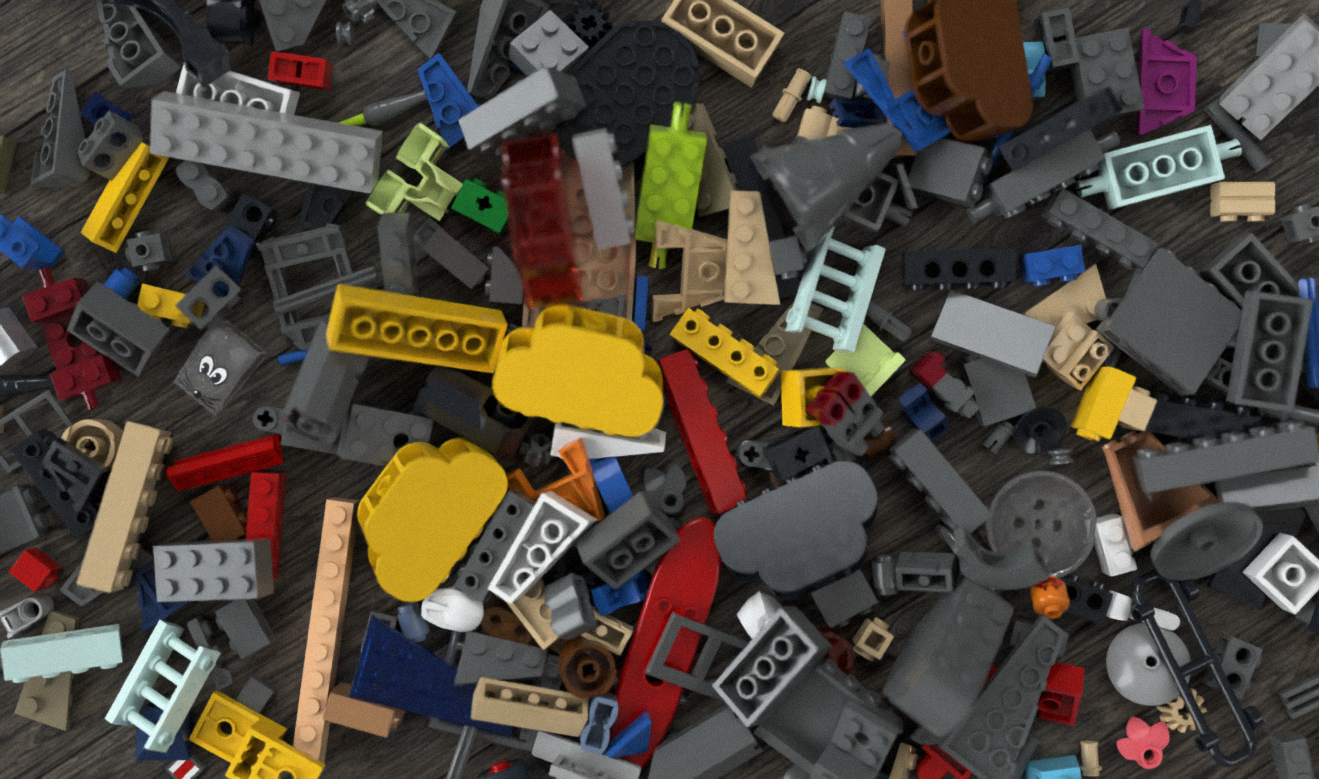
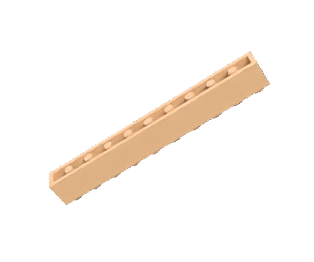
[293,497,360,763]

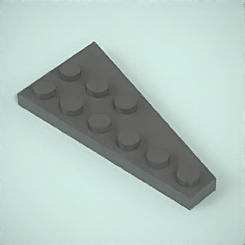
[938,615,1065,779]

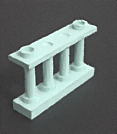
[785,227,886,353]
[105,620,220,752]

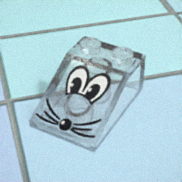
[173,319,268,416]

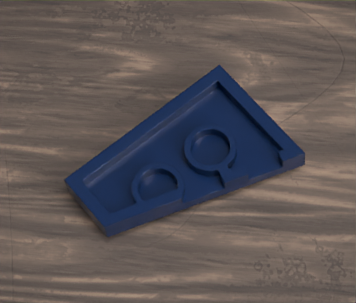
[184,225,255,298]

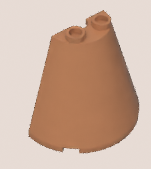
[1102,430,1218,552]

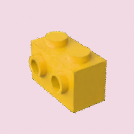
[137,284,204,328]

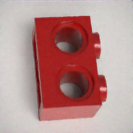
[268,51,333,91]

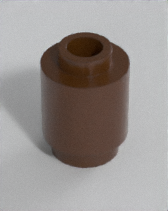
[861,422,897,459]

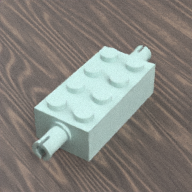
[1076,125,1241,210]

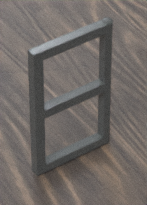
[0,390,74,473]

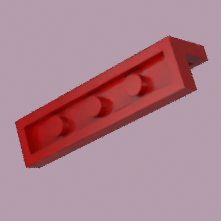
[167,434,283,491]

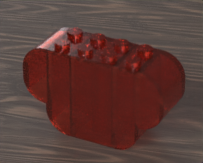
[501,134,585,310]

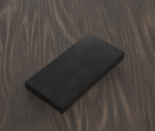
[1207,508,1307,610]

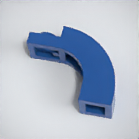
[589,456,634,514]

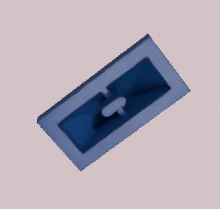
[605,710,652,758]

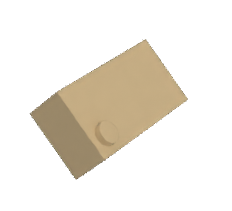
[661,0,784,88]

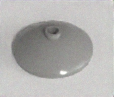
[1106,623,1191,706]

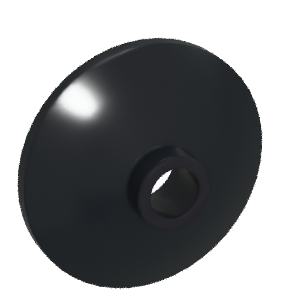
[1013,406,1067,454]

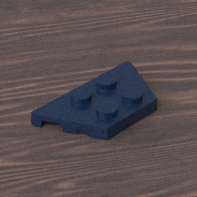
[134,560,190,632]

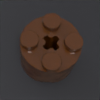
[557,637,616,699]

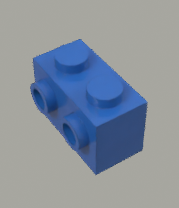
[1019,245,1085,287]

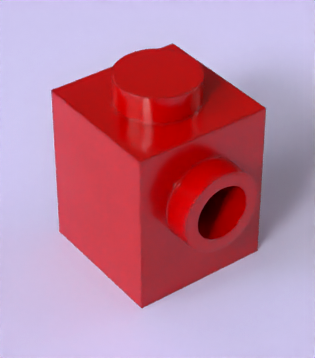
[9,547,62,592]

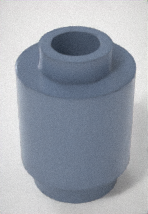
[397,601,430,643]

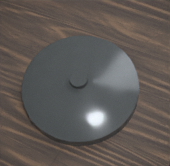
[1151,502,1263,580]

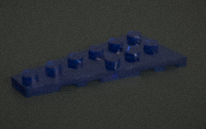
[349,615,513,736]

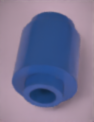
[104,267,140,301]

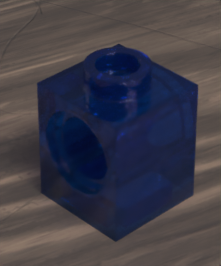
[79,91,131,136]

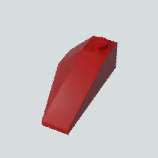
[981,663,1085,726]

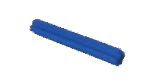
[1298,278,1319,388]

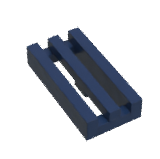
[829,98,886,128]

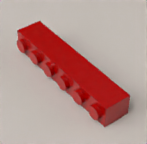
[656,348,748,514]

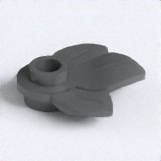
[641,464,686,515]

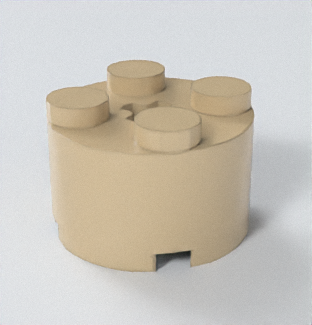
[62,419,124,472]

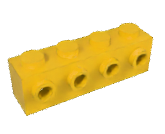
[80,142,169,253]
[669,308,780,399]

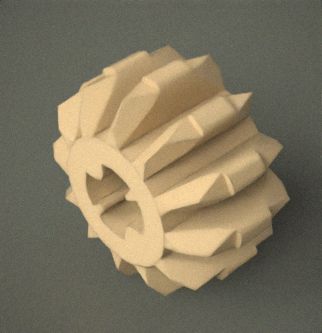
[1157,688,1207,733]

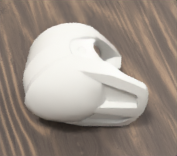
[421,586,484,632]
[737,590,782,640]

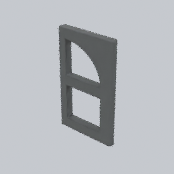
[646,612,750,702]

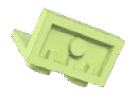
[825,324,906,396]

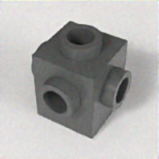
[1281,203,1319,244]
[125,231,173,272]

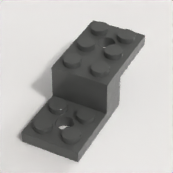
[280,401,434,466]
[809,700,900,779]

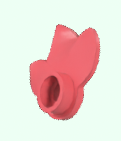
[1116,716,1170,769]

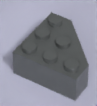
[258,0,326,52]

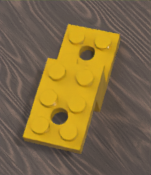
[189,690,326,779]

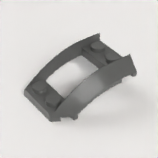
[258,223,353,350]

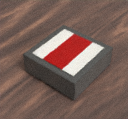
[165,753,206,779]

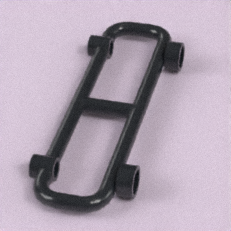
[1131,569,1264,767]

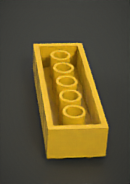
[326,284,507,373]

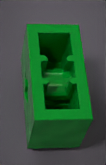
[451,178,517,236]

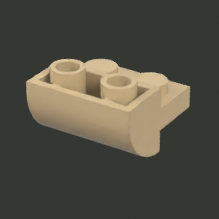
[1042,311,1115,390]

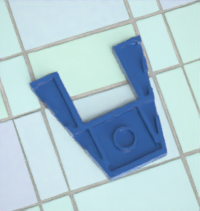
[844,30,951,152]

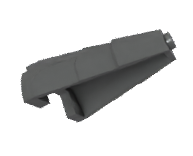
[750,123,903,252]

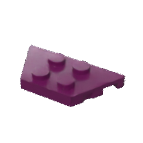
[1136,29,1197,136]

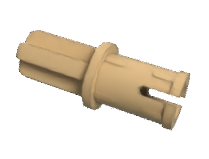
[772,68,812,123]

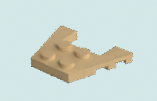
[651,221,727,322]

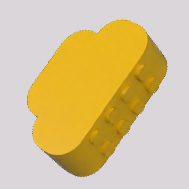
[493,304,663,437]
[357,437,508,602]

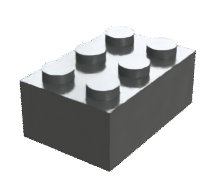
[1070,27,1144,120]
[67,281,170,377]
[575,492,681,590]

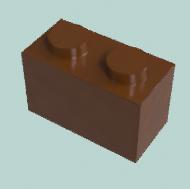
[190,484,248,541]

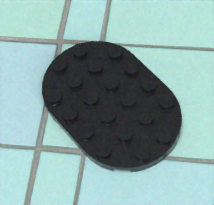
[552,20,699,167]

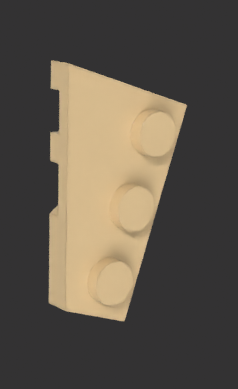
[1023,264,1111,328]

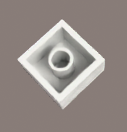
[1243,533,1319,614]

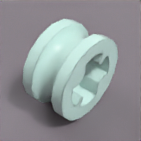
[807,76,826,103]

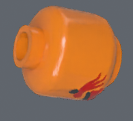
[1030,575,1070,619]

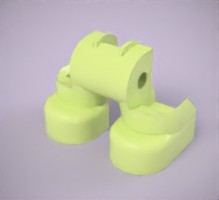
[366,123,463,221]

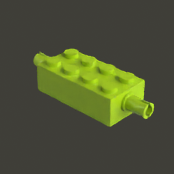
[634,102,707,269]

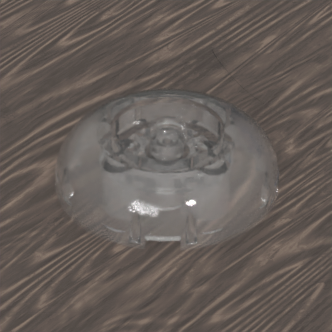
[986,471,1097,579]

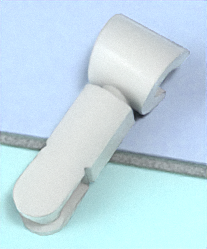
[1106,591,1180,630]

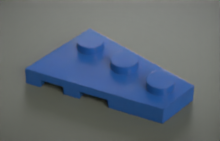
[417,53,480,153]

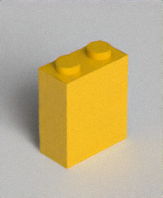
[1070,367,1136,442]

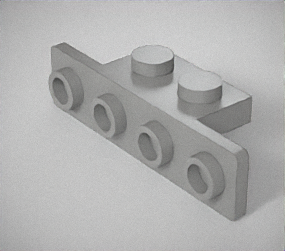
[532,730,641,779]

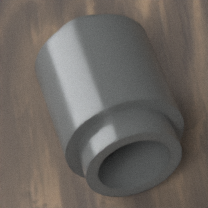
[871,554,899,595]

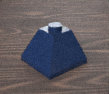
[136,705,193,760]

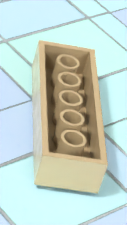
[77,421,173,593]

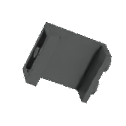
[0,484,49,554]

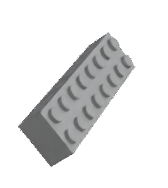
[150,91,383,193]

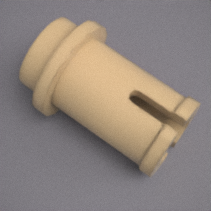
[1080,741,1102,777]

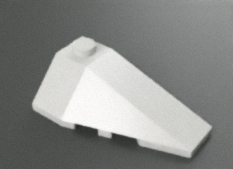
[550,422,666,459]

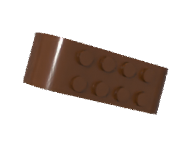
[905,0,1033,143]

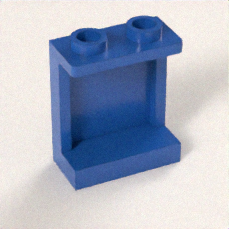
[0,213,65,270]

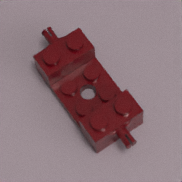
[22,267,122,411]

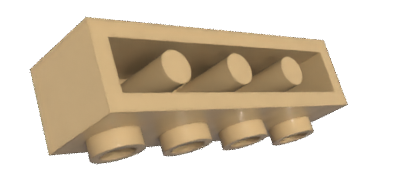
[471,677,588,737]

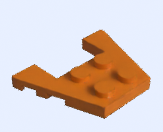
[506,437,605,523]

